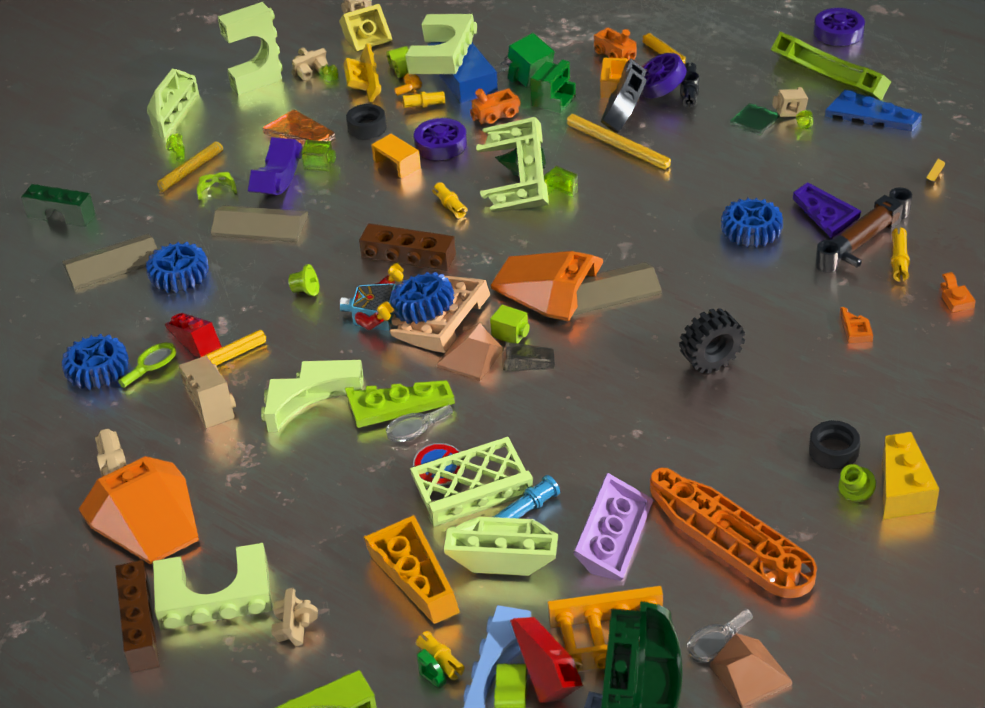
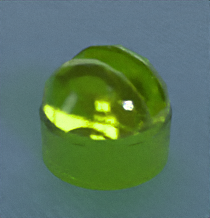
[322,64,339,81]
[796,110,814,129]

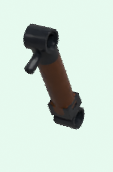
[815,187,912,273]

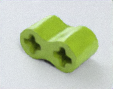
[386,46,409,78]
[494,664,527,708]

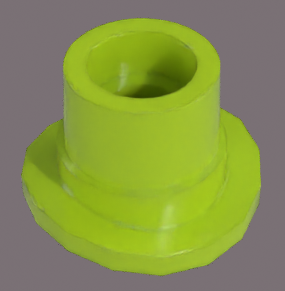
[288,264,320,296]
[838,464,876,502]

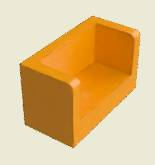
[600,58,628,98]
[371,134,421,178]

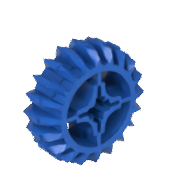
[721,197,783,248]
[146,241,209,293]
[390,272,455,324]
[62,334,129,391]

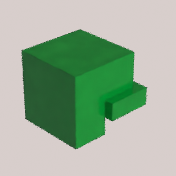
[507,33,555,88]
[530,60,576,114]

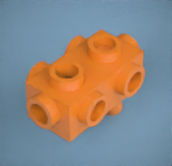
[594,27,636,60]
[470,88,520,124]

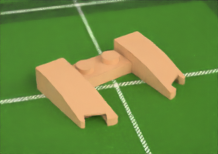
[390,276,490,353]

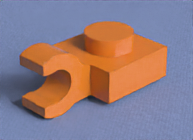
[940,272,976,313]

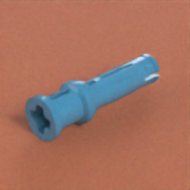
[493,475,560,519]

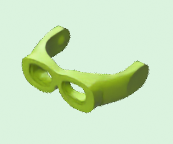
[197,172,237,200]

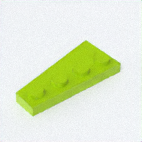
[345,380,455,428]

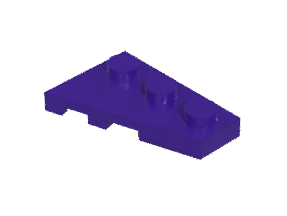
[793,182,861,238]

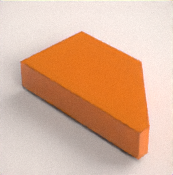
[840,307,873,343]

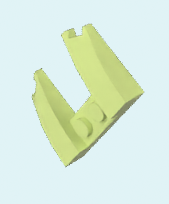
[476,117,549,212]

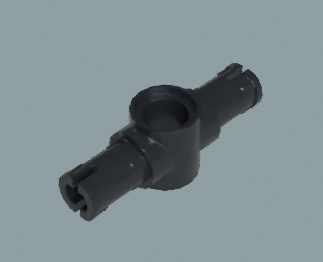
[680,63,699,107]

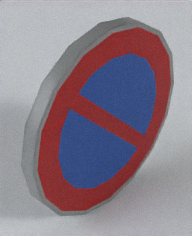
[413,443,465,487]

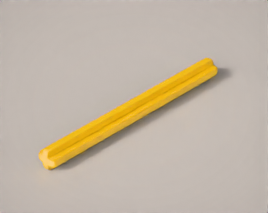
[567,114,671,170]

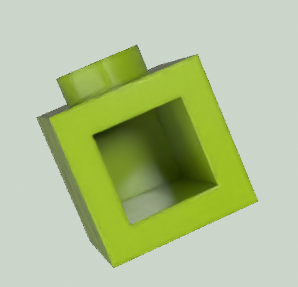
[490,305,530,345]

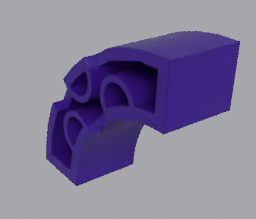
[248,137,303,195]

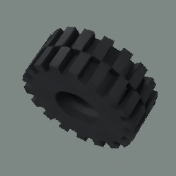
[679,308,745,373]

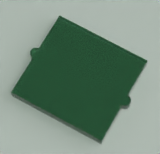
[730,103,779,135]

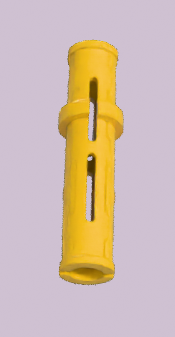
[891,228,910,282]

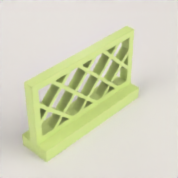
[410,437,533,527]

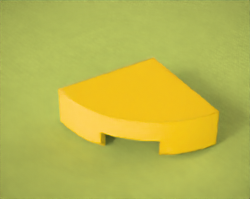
[926,159,945,182]

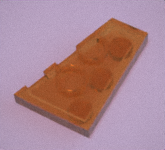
[263,109,336,149]

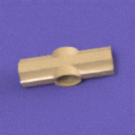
[95,429,127,477]

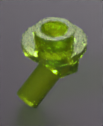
[166,133,185,162]

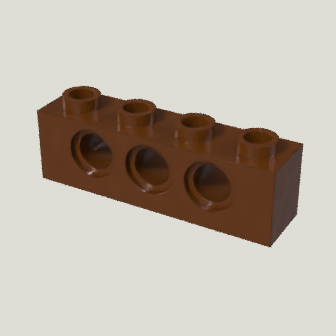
[359,223,456,271]
[115,560,159,673]

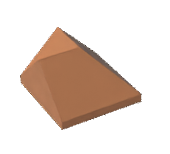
[437,323,503,381]
[710,633,792,708]

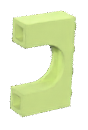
[218,2,283,95]
[405,14,477,74]
[153,543,272,630]

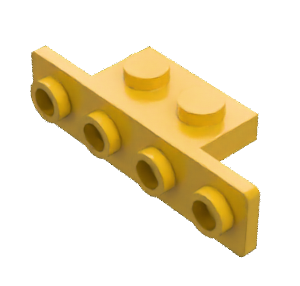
[343,43,381,102]

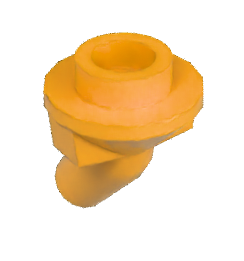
[394,73,422,96]

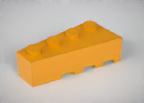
[364,515,460,624]

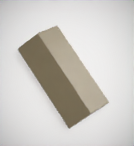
[211,205,308,242]
[62,234,158,290]
[572,262,662,316]

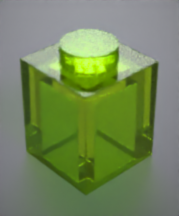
[301,140,336,171]

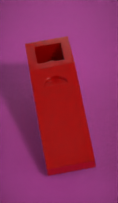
[165,313,222,358]
[510,617,583,703]

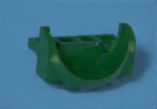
[601,601,682,708]

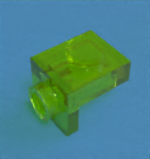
[544,166,578,196]

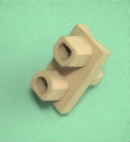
[291,47,328,81]
[271,588,318,646]

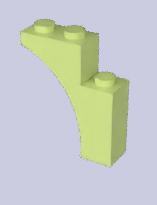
[261,360,364,432]

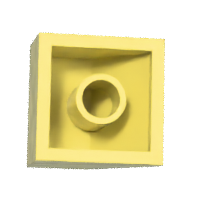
[339,4,393,52]

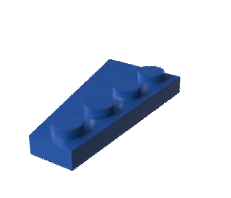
[825,89,922,132]

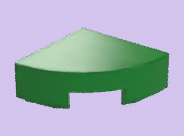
[417,649,447,688]

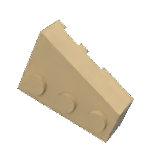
[178,356,236,428]

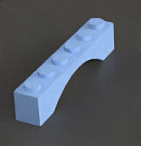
[464,605,531,708]

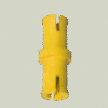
[402,91,445,109]
[432,182,468,218]
[416,631,465,680]

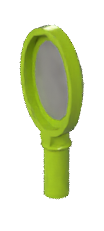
[118,342,176,388]

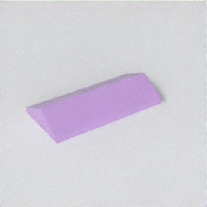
[573,473,654,581]

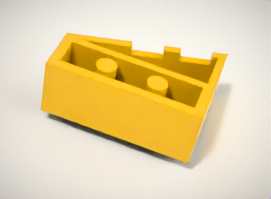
[882,432,939,520]

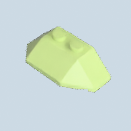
[147,69,199,139]
[444,517,558,576]

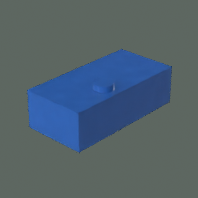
[428,42,498,103]

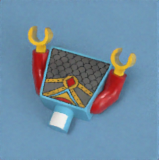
[340,263,403,331]

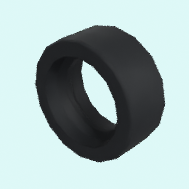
[346,104,387,139]
[809,420,860,469]

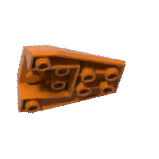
[490,251,603,321]
[79,456,199,565]

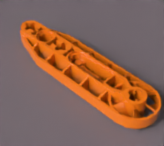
[650,468,817,599]

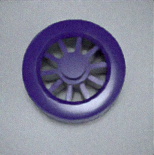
[813,8,865,46]
[641,53,687,99]
[413,118,467,161]

